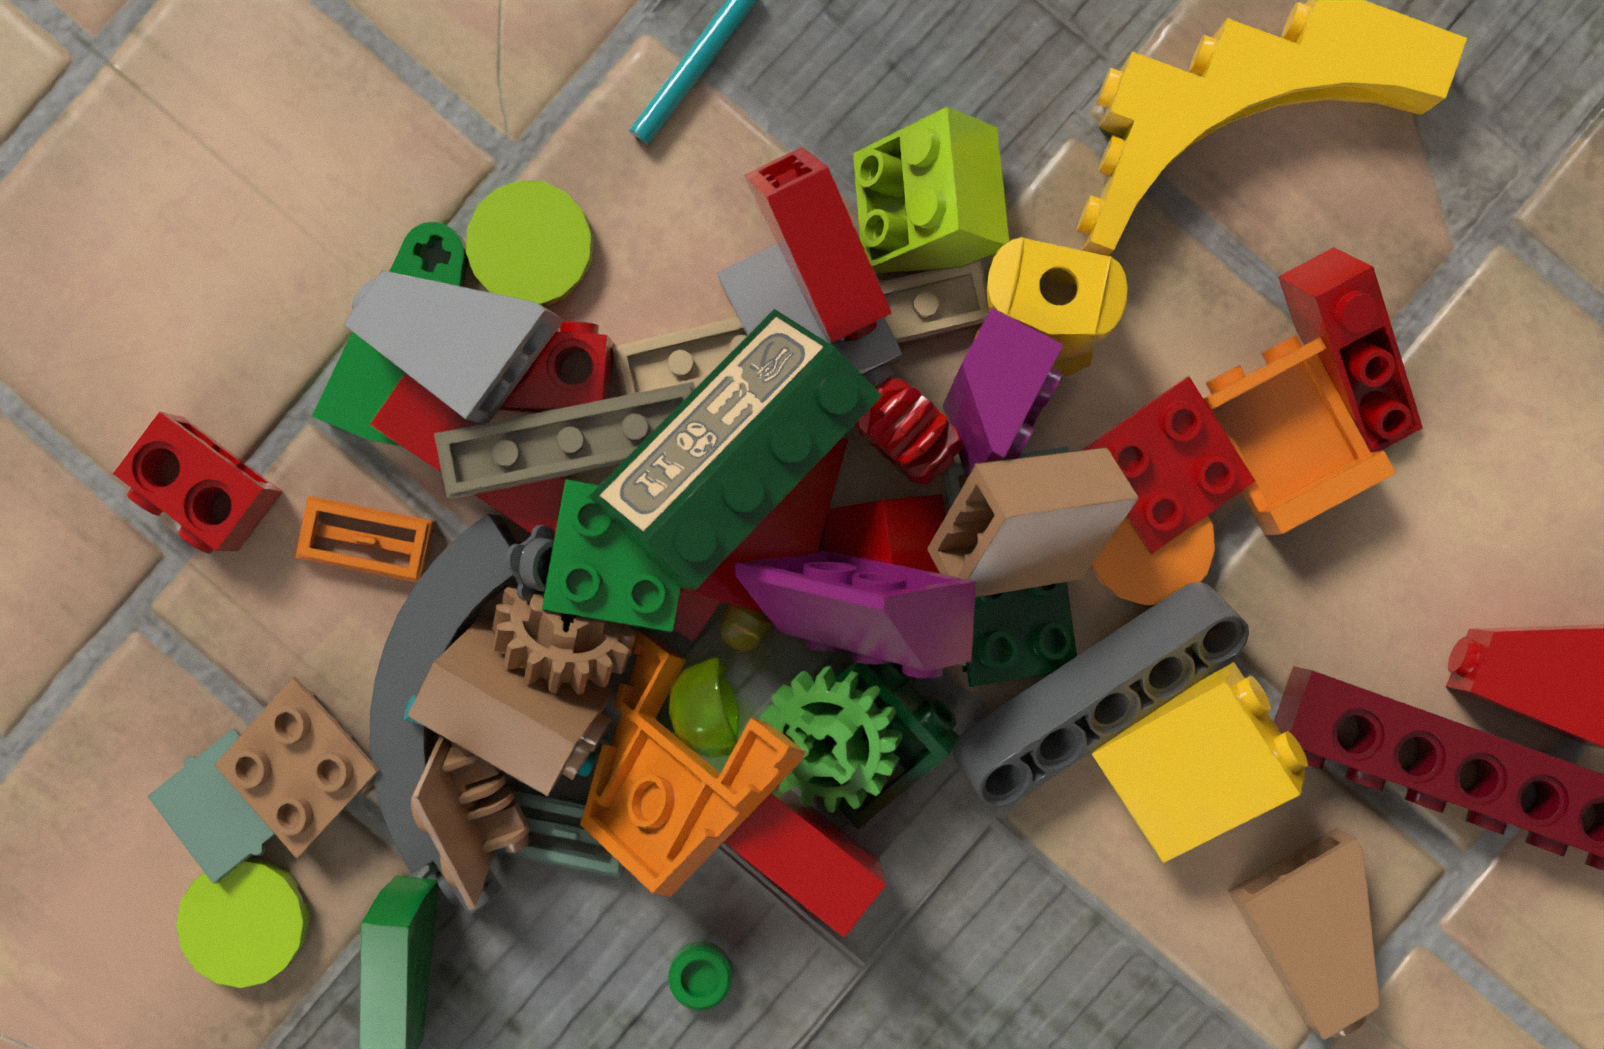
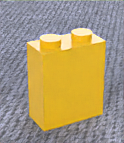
[1092,662,1308,863]

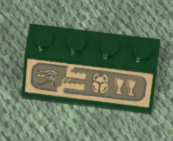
[588,309,883,590]

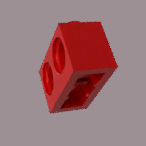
[499,321,614,413]
[113,411,283,554]

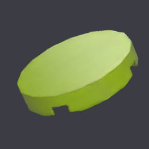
[466,180,594,307]
[176,857,310,988]

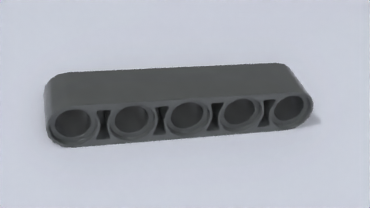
[953,582,1249,808]

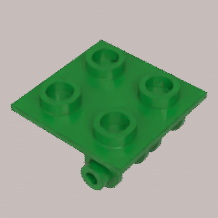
[542,479,681,632]

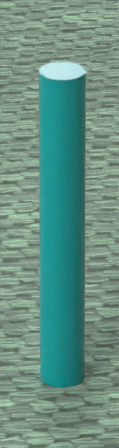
[629,0,758,146]

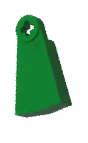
[311,222,469,447]
[360,875,439,1049]

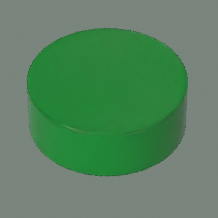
[668,941,733,1010]

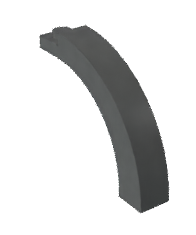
[370,514,518,915]

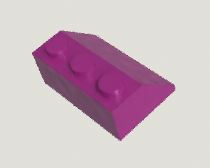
[735,551,976,678]

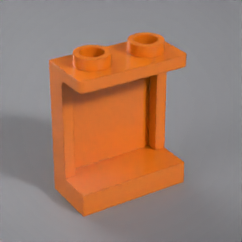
[1203,335,1396,535]

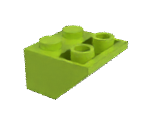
[853,106,1009,273]

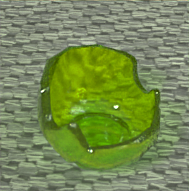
[669,657,739,758]

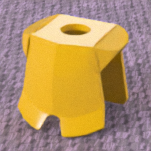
[974,237,1128,378]

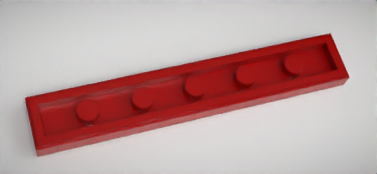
[369,373,721,642]

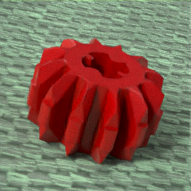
[855,378,963,485]

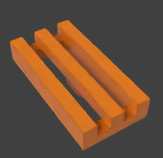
[295,496,437,582]

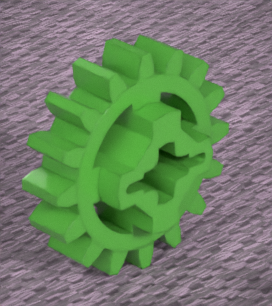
[759,667,903,812]

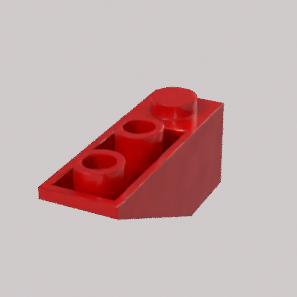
[1278,247,1423,453]

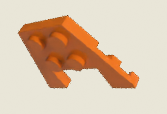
[580,630,806,897]

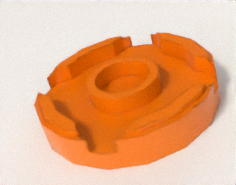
[1091,515,1215,606]

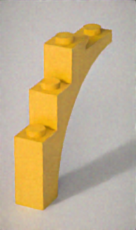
[1076,0,1468,256]

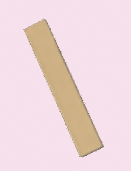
[612,259,990,396]

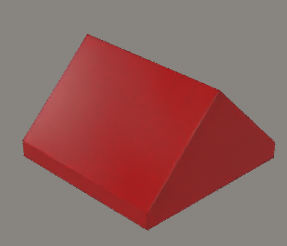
[821,494,946,574]

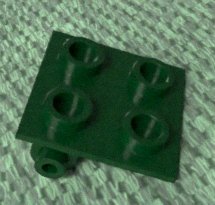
[961,582,1077,687]

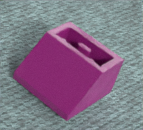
[943,308,1064,479]

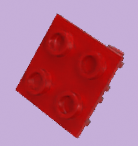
[1082,376,1256,554]

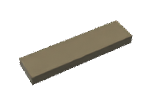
[434,382,695,500]

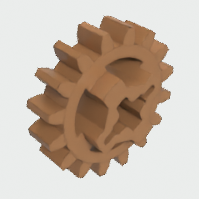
[492,587,636,694]

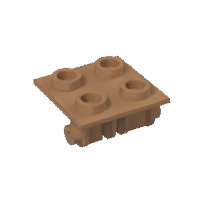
[214,677,380,859]
[411,735,530,910]

